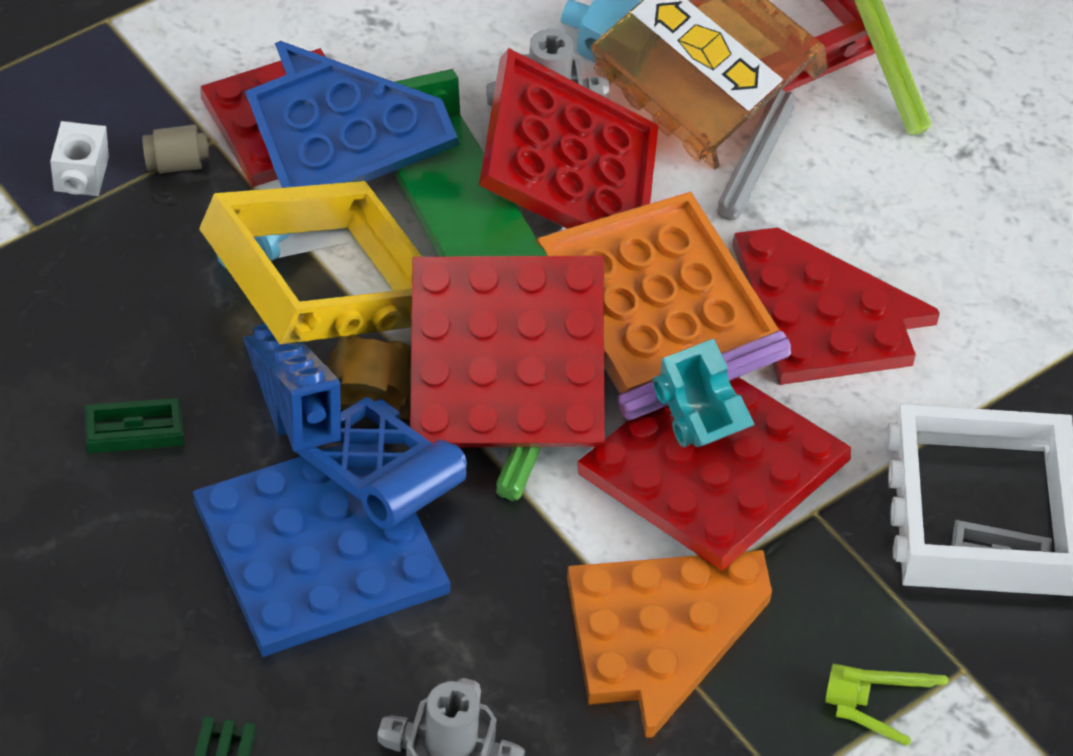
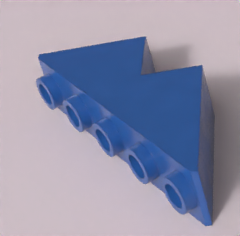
[243,323,341,452]

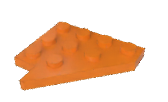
[567,550,772,738]

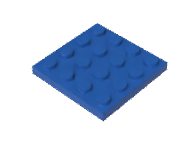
[193,443,450,657]

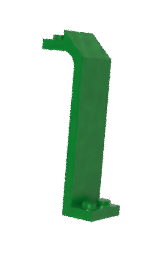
[392,69,547,257]

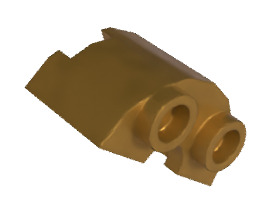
[327,335,411,419]

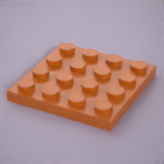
[536,191,780,394]

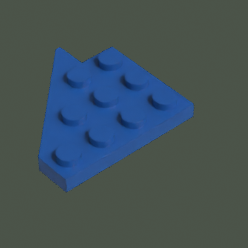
[245,41,460,188]

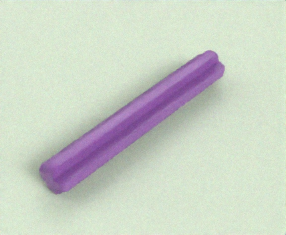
[617,331,791,421]

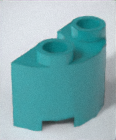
[652,339,755,447]

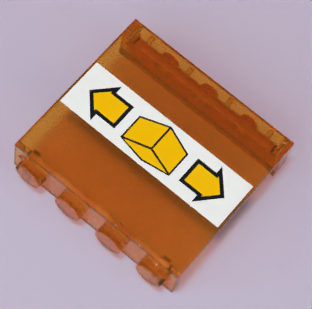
[591,0,827,170]

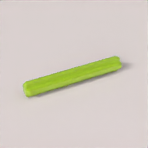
[854,0,931,136]

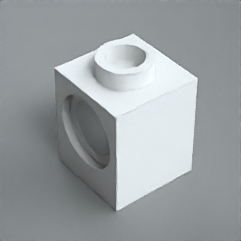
[50,121,109,196]

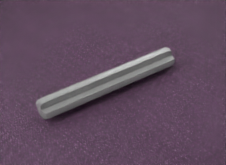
[717,89,796,220]

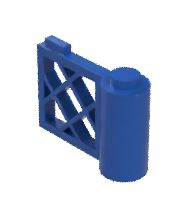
[296,397,467,529]

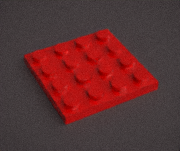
[479,48,659,229]
[410,256,605,447]
[577,377,851,571]

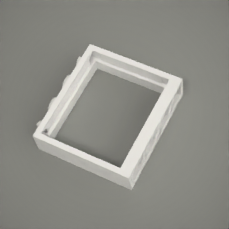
[886,404,1073,596]

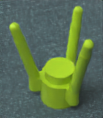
[825,663,949,746]

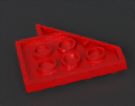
[732,227,940,385]

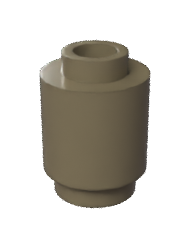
[143,125,210,174]

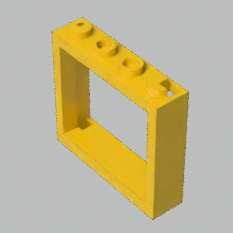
[199,181,422,344]

